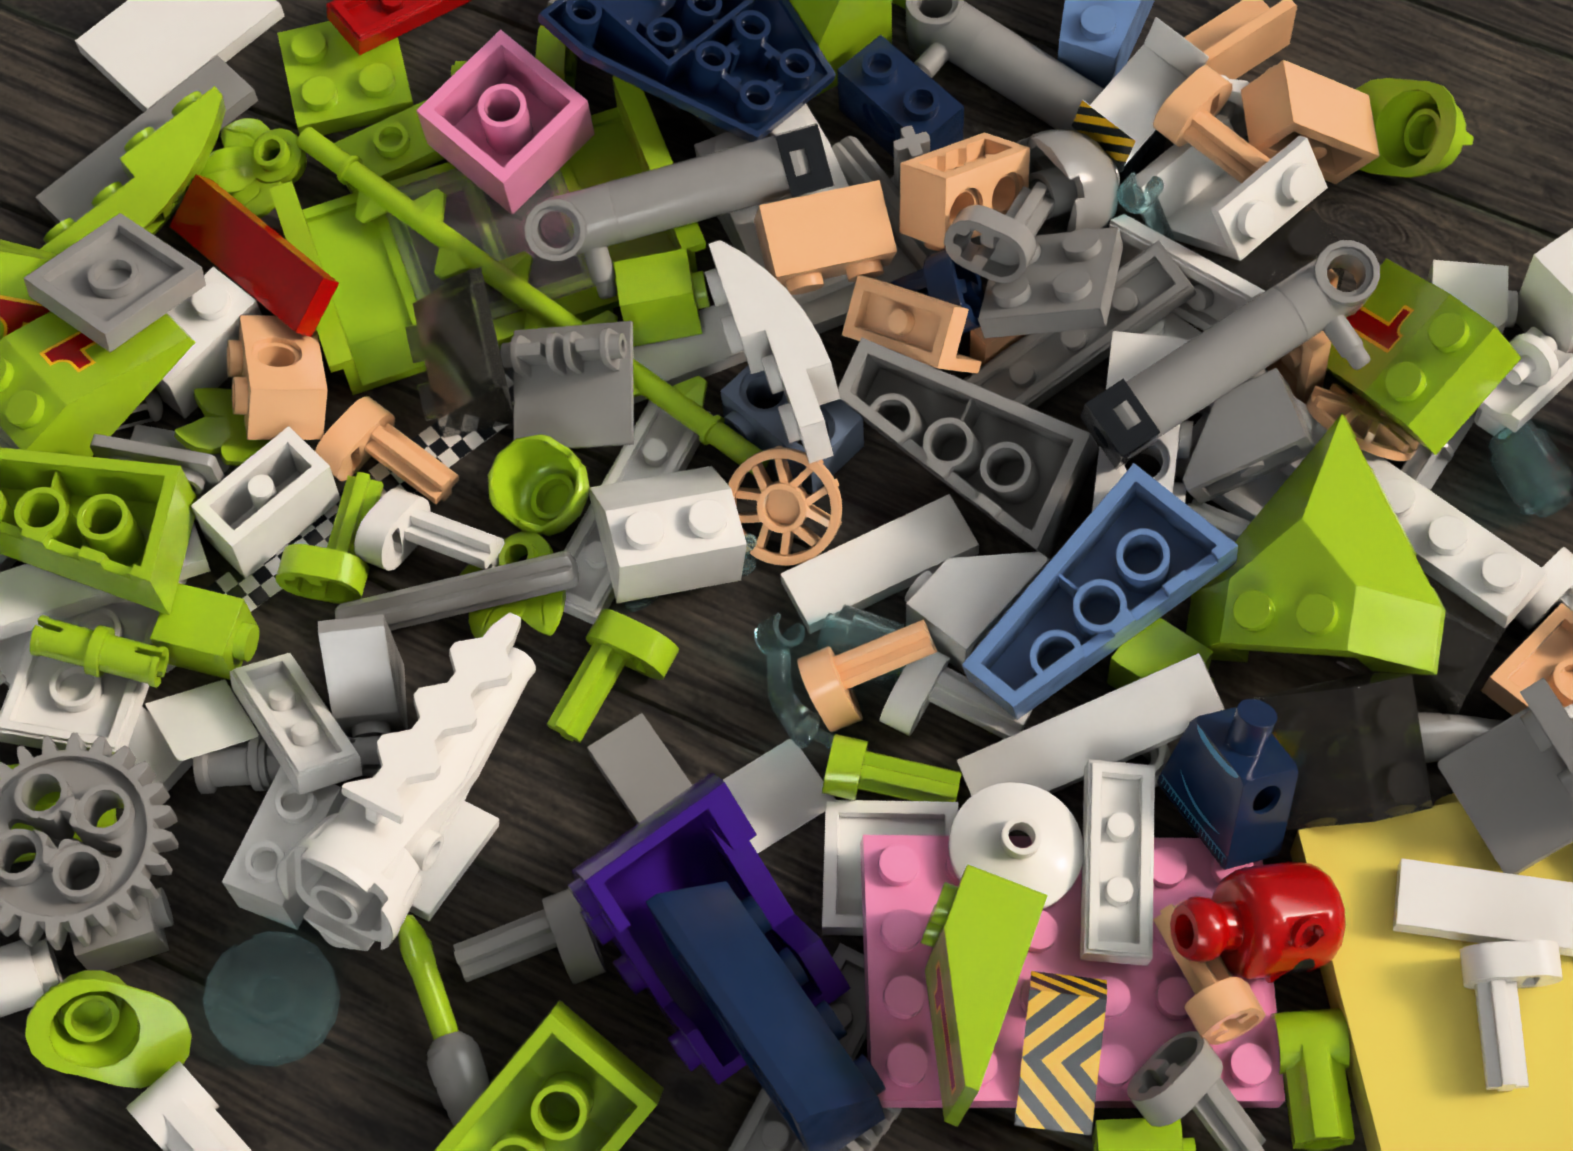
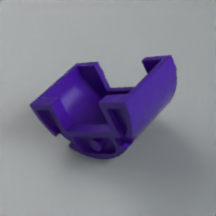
[567,773,851,1085]

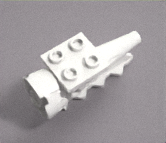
[276,612,536,951]

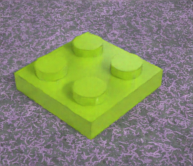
[277,21,414,135]

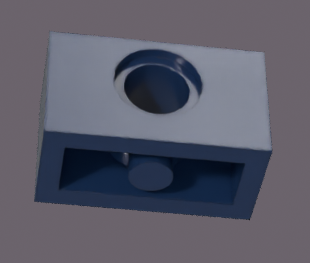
[837,35,964,158]

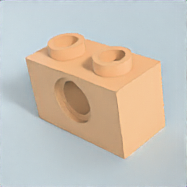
[227,315,328,440]

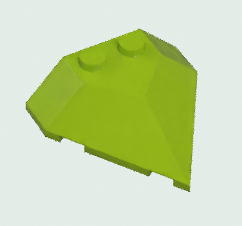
[1186,414,1446,675]

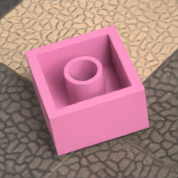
[416,29,595,215]

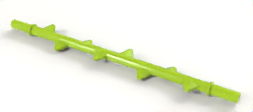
[296,127,770,475]

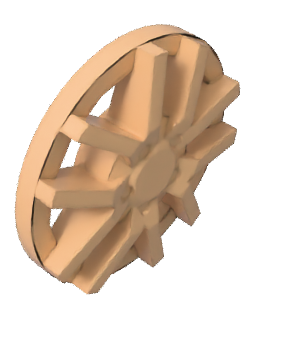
[1306,383,1420,461]
[728,446,842,566]

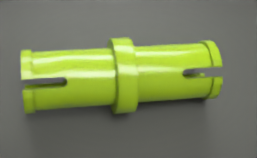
[30,615,169,688]

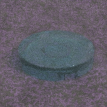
[203,931,341,1067]

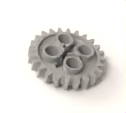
[0,733,179,950]

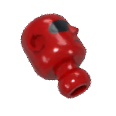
[1170,862,1346,983]

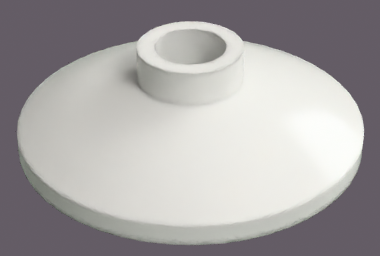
[948,782,1084,909]

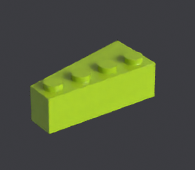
[0,447,198,615]

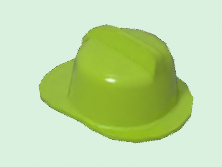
[1356,78,1474,178]
[25,970,192,1088]

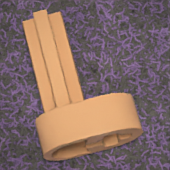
[1153,65,1270,183]
[315,396,459,504]
[797,619,937,732]
[1153,899,1266,1045]

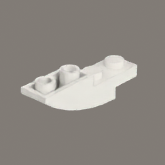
[704,240,840,464]

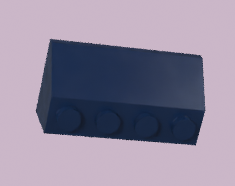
[645,881,886,1151]

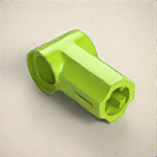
[1271,1008,1355,1151]

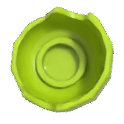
[488,434,590,536]

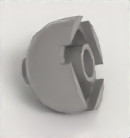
[1016,129,1120,235]

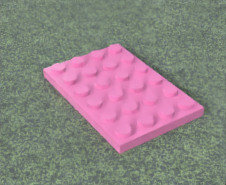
[860,835,1285,1108]

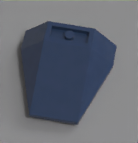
[537,0,836,142]

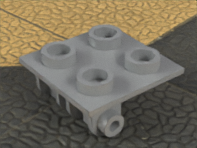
[500,321,634,449]

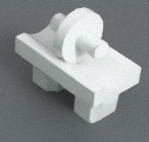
[1474,326,1573,441]

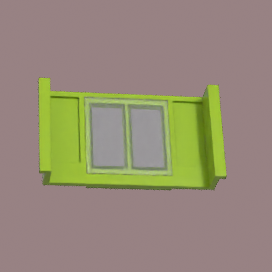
[269,76,706,395]

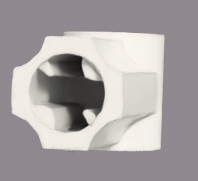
[126,1061,252,1151]

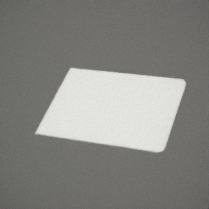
[145,679,259,761]
[723,739,836,853]

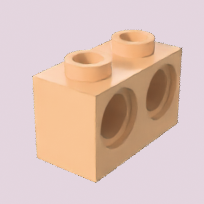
[899,132,1030,251]

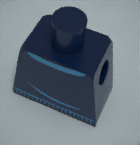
[1157,699,1298,870]

